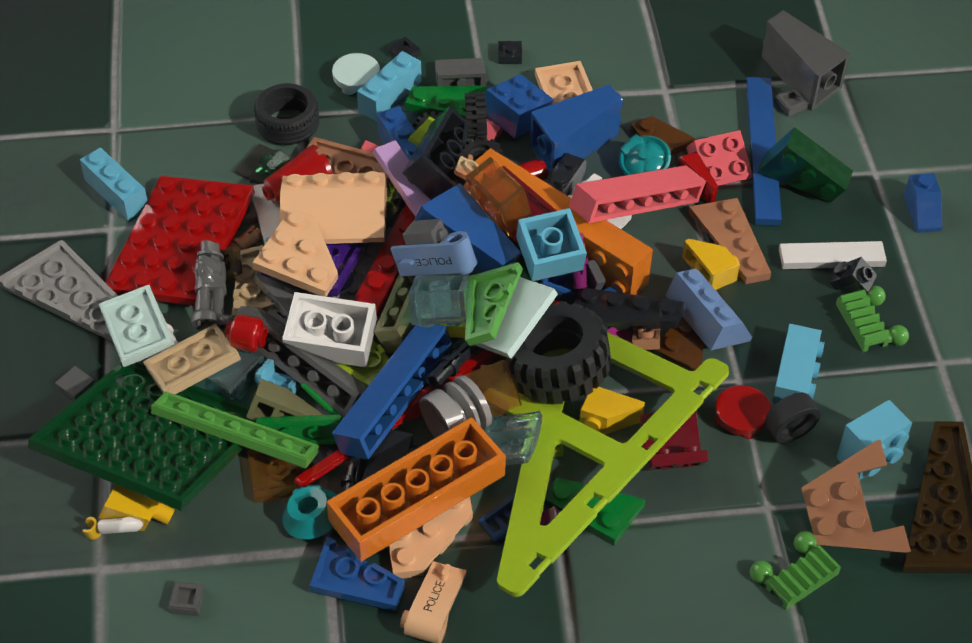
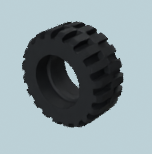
[504,302,611,404]

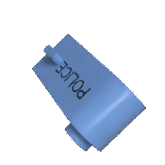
[391,231,477,276]

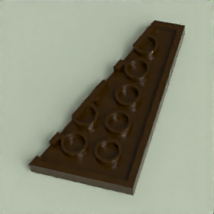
[902,421,972,574]

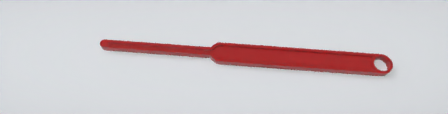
[294,302,559,488]

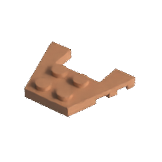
[801,440,911,553]

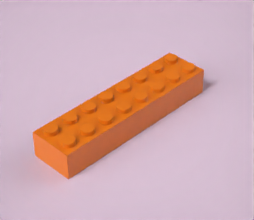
[475,148,653,295]

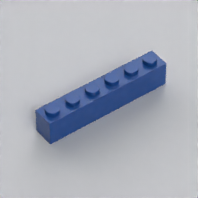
[332,321,453,459]

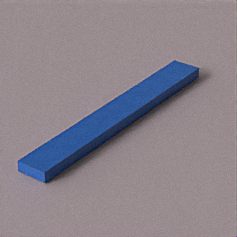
[746,77,782,226]

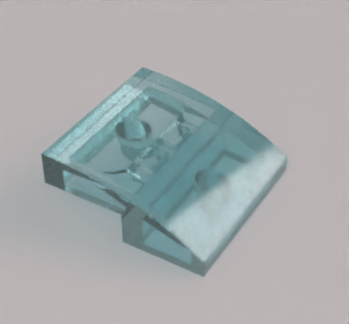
[485,411,542,466]

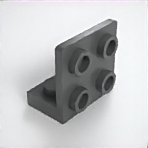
[435,58,486,86]

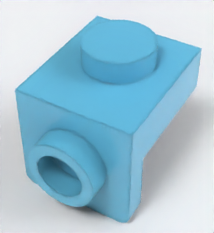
[255,359,300,394]

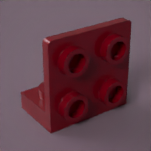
[640,411,709,471]

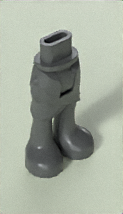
[191,240,235,330]

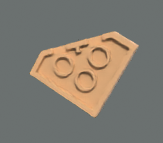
[253,208,338,297]
[389,497,473,578]

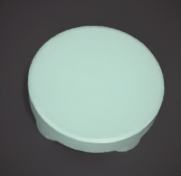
[332,53,380,95]

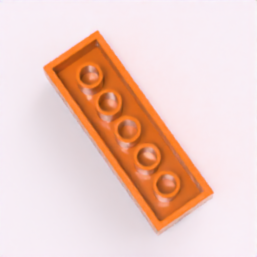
[327,417,506,562]

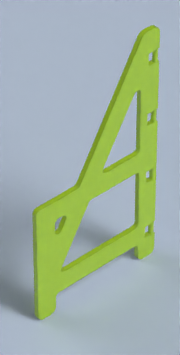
[483,332,729,597]

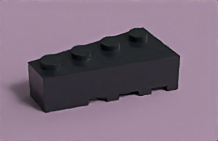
[402,106,469,200]

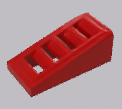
[678,152,718,203]

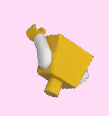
[82,484,175,540]

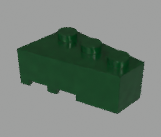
[757,127,853,203]

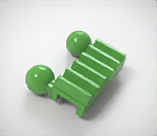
[836,285,909,352]
[750,531,841,610]

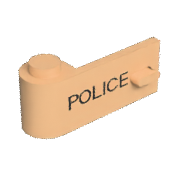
[400,561,467,643]

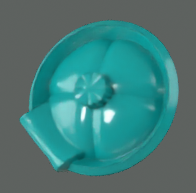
[619,134,671,175]
[282,485,336,539]

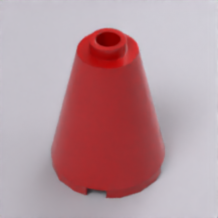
[262,145,333,203]

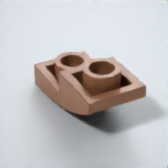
[632,325,660,350]

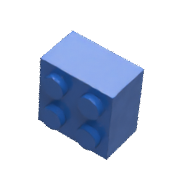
[485,74,554,138]

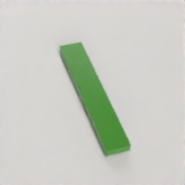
[151,391,319,468]

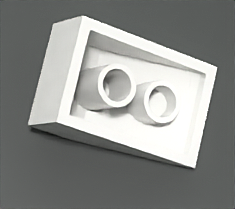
[282,292,377,367]

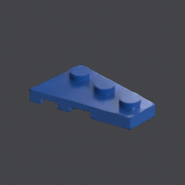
[309,536,405,612]

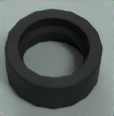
[764,392,821,443]

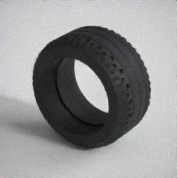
[254,83,319,145]

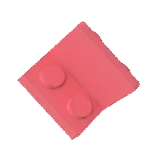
[686,130,753,186]

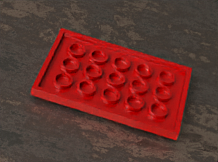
[105,176,255,306]

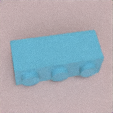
[357,51,422,122]
[80,147,148,222]
[772,324,825,403]

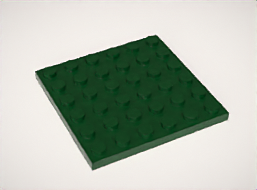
[28,362,256,511]

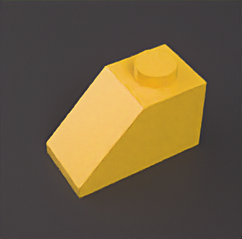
[682,239,740,290]
[580,387,645,434]

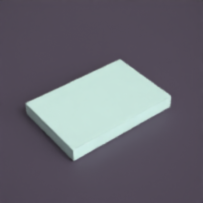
[476,277,558,359]
[98,285,175,367]

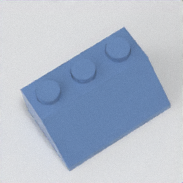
[665,269,752,351]

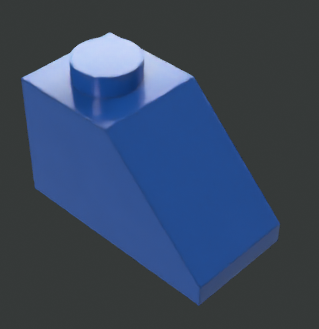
[904,173,942,233]

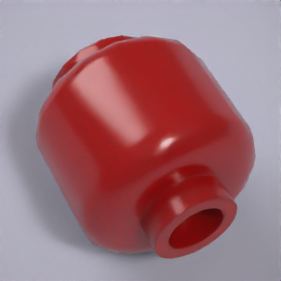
[225,314,268,353]

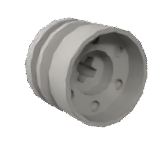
[419,375,492,438]

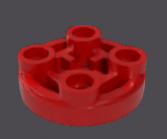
[715,385,771,439]

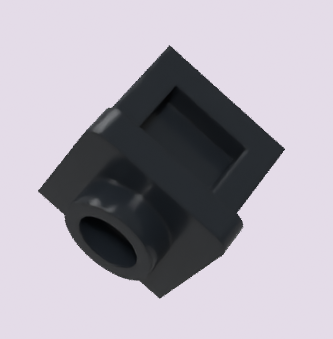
[829,257,877,292]

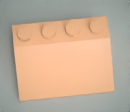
[279,171,388,244]

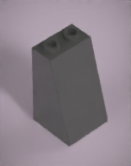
[762,10,850,111]

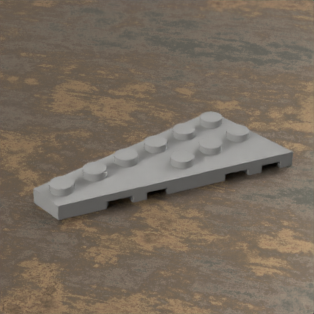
[0,240,118,342]

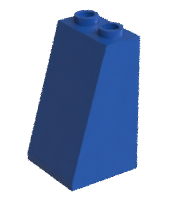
[530,84,623,175]
[414,183,522,280]

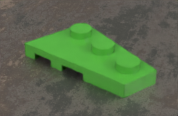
[465,262,523,346]

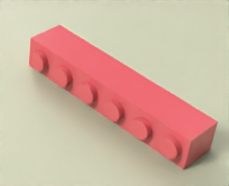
[569,165,706,223]

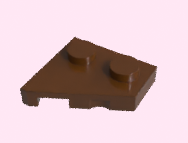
[630,116,696,155]
[654,317,703,371]

